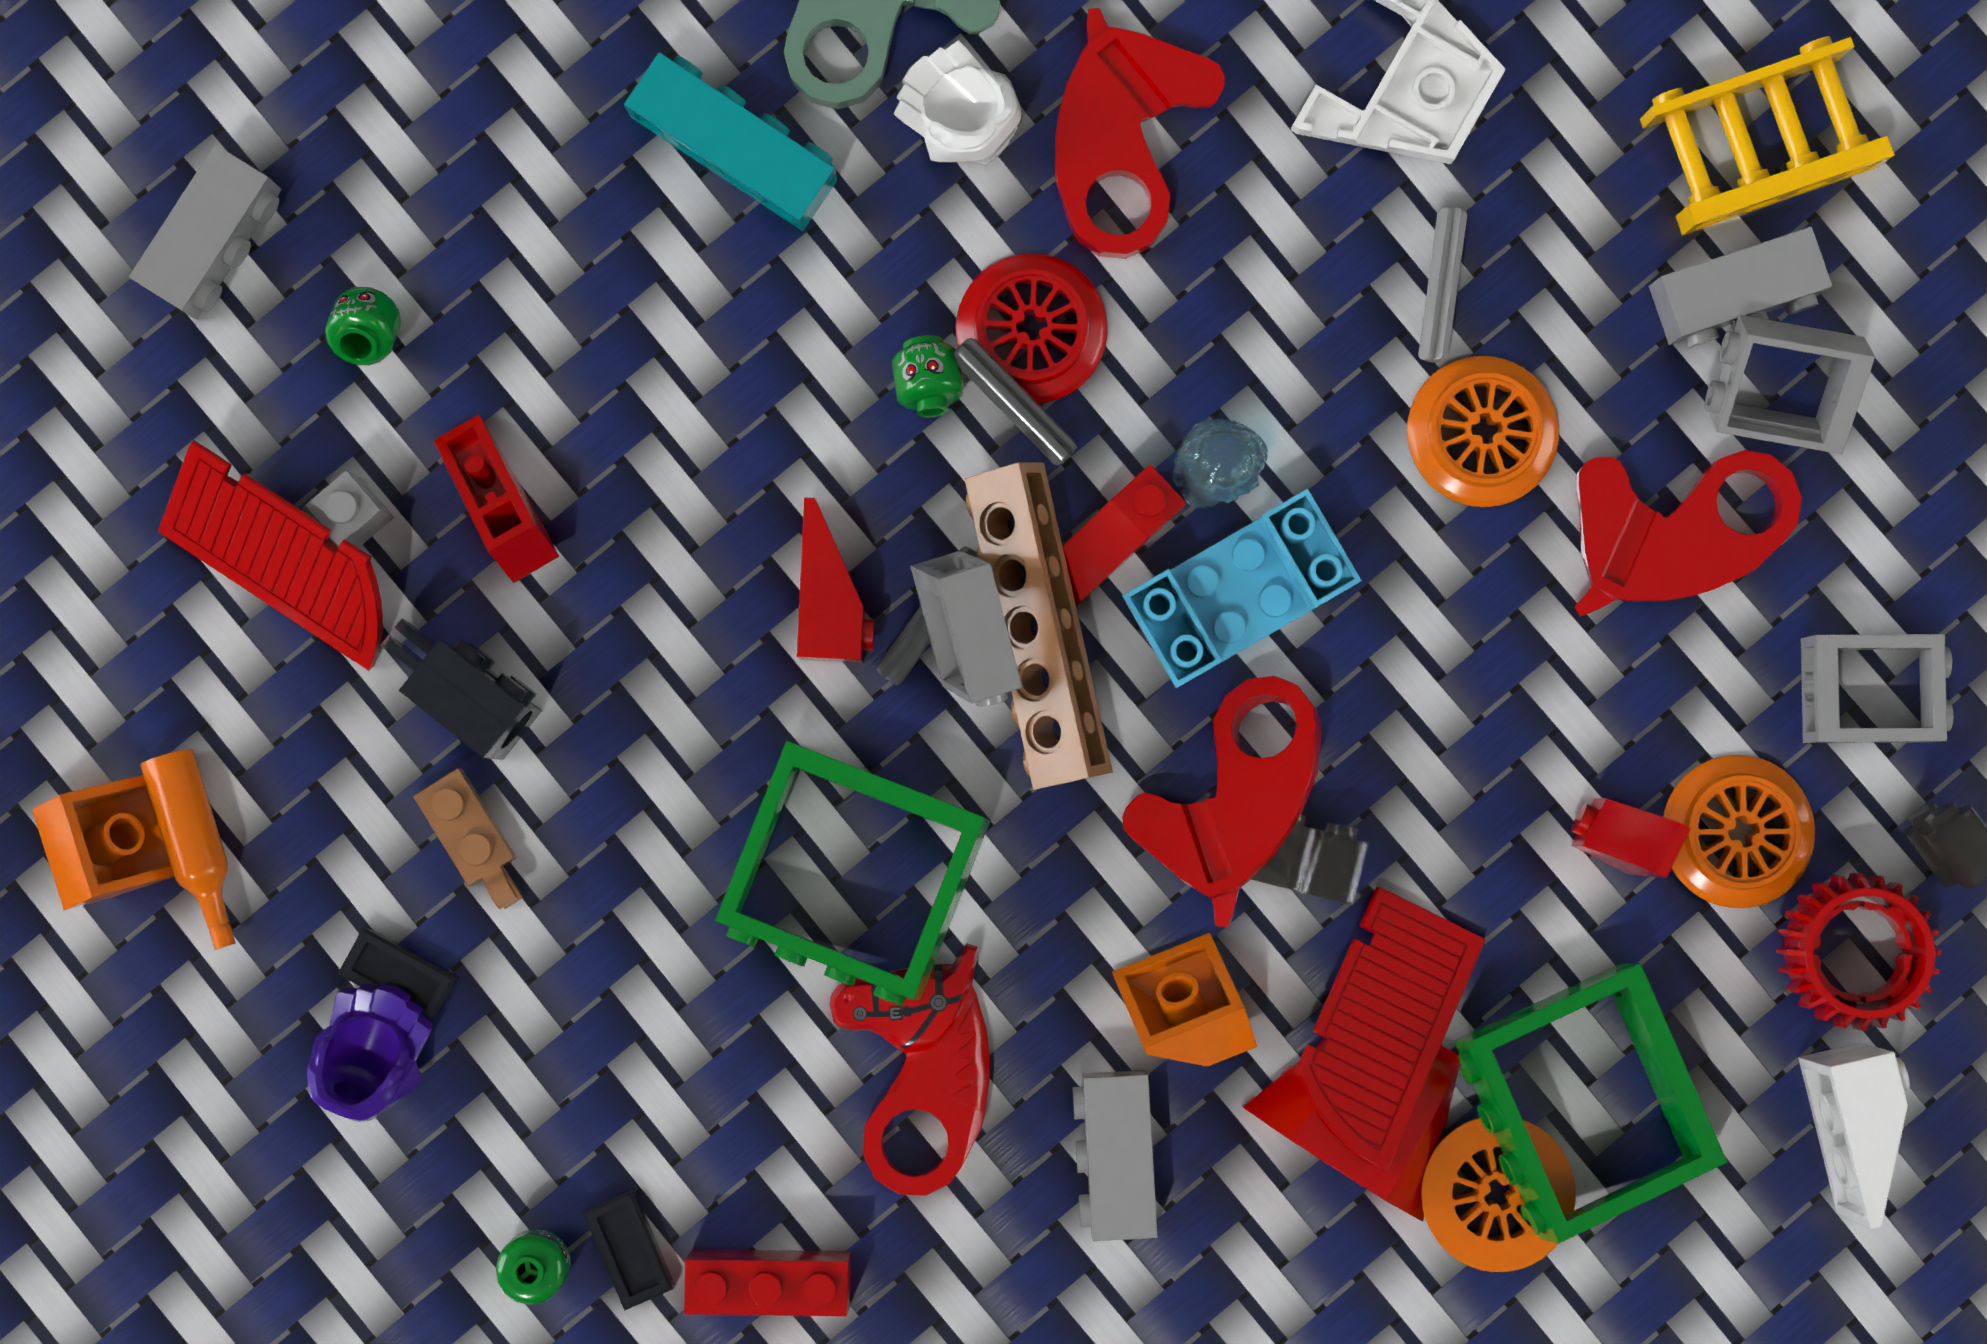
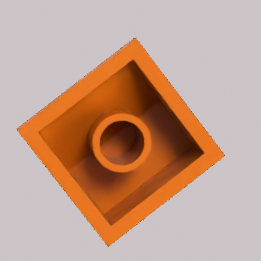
[32,775,174,910]

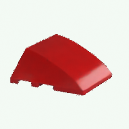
[1242,1038,1460,1222]

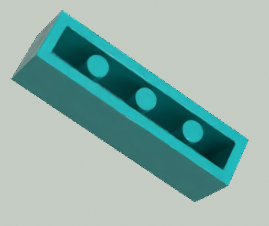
[624,52,838,231]

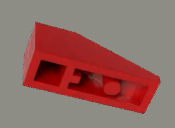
[433,414,559,583]
[1063,464,1186,607]
[796,497,875,663]
[1571,798,1691,878]

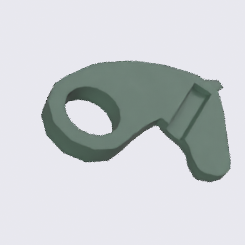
[783,0,1001,109]

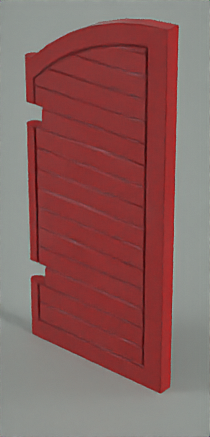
[158,440,383,671]
[1294,886,1486,1173]

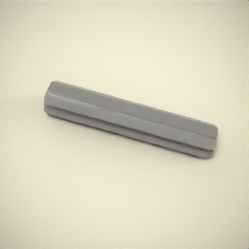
[1418,207,1467,363]

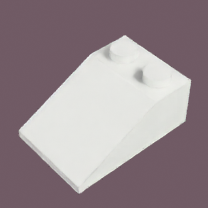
[1798,1043,1909,1229]

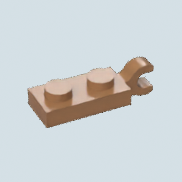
[413,768,523,909]

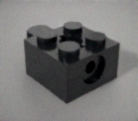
[381,618,542,760]

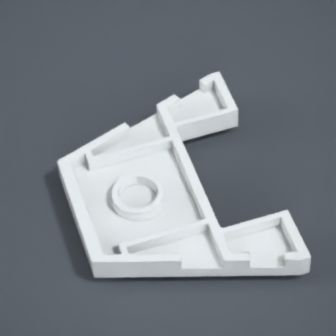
[1291,0,1506,164]

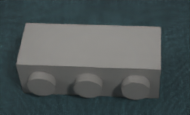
[129,144,282,320]
[1649,227,1832,348]
[1073,1070,1158,1241]

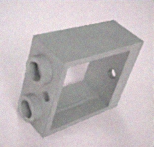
[1705,315,1875,454]
[910,551,1022,707]
[1801,634,1954,743]

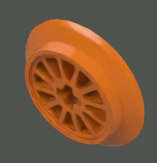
[1407,356,1559,507]
[1663,755,1815,908]
[1422,1118,1576,1272]

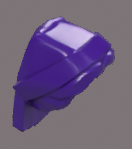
[307,983,432,1122]

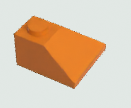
[1112,933,1258,1067]

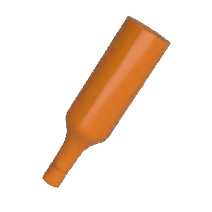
[140,749,236,950]

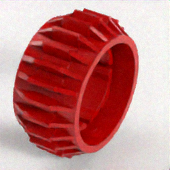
[1776,873,1942,1031]

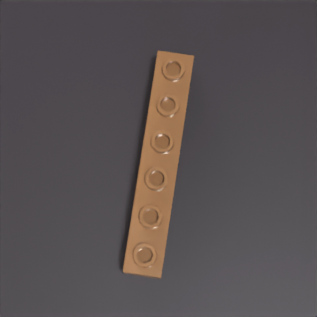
[964,462,1113,790]

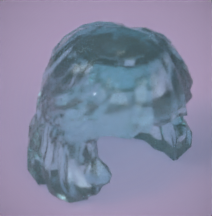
[1173,419,1268,508]

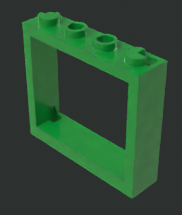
[715,741,990,1006]
[1454,963,1727,1243]

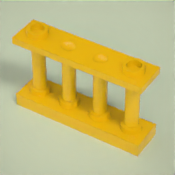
[1640,36,1895,236]

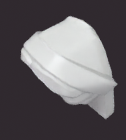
[894,40,1021,165]

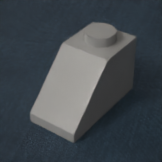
[302,470,394,548]

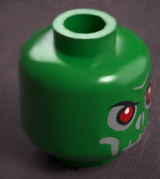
[325,287,401,366]
[892,335,964,418]
[496,1229,571,1305]

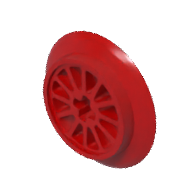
[956,253,1107,404]

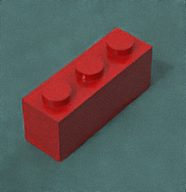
[684,1249,851,1316]

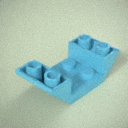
[1122,489,1362,688]

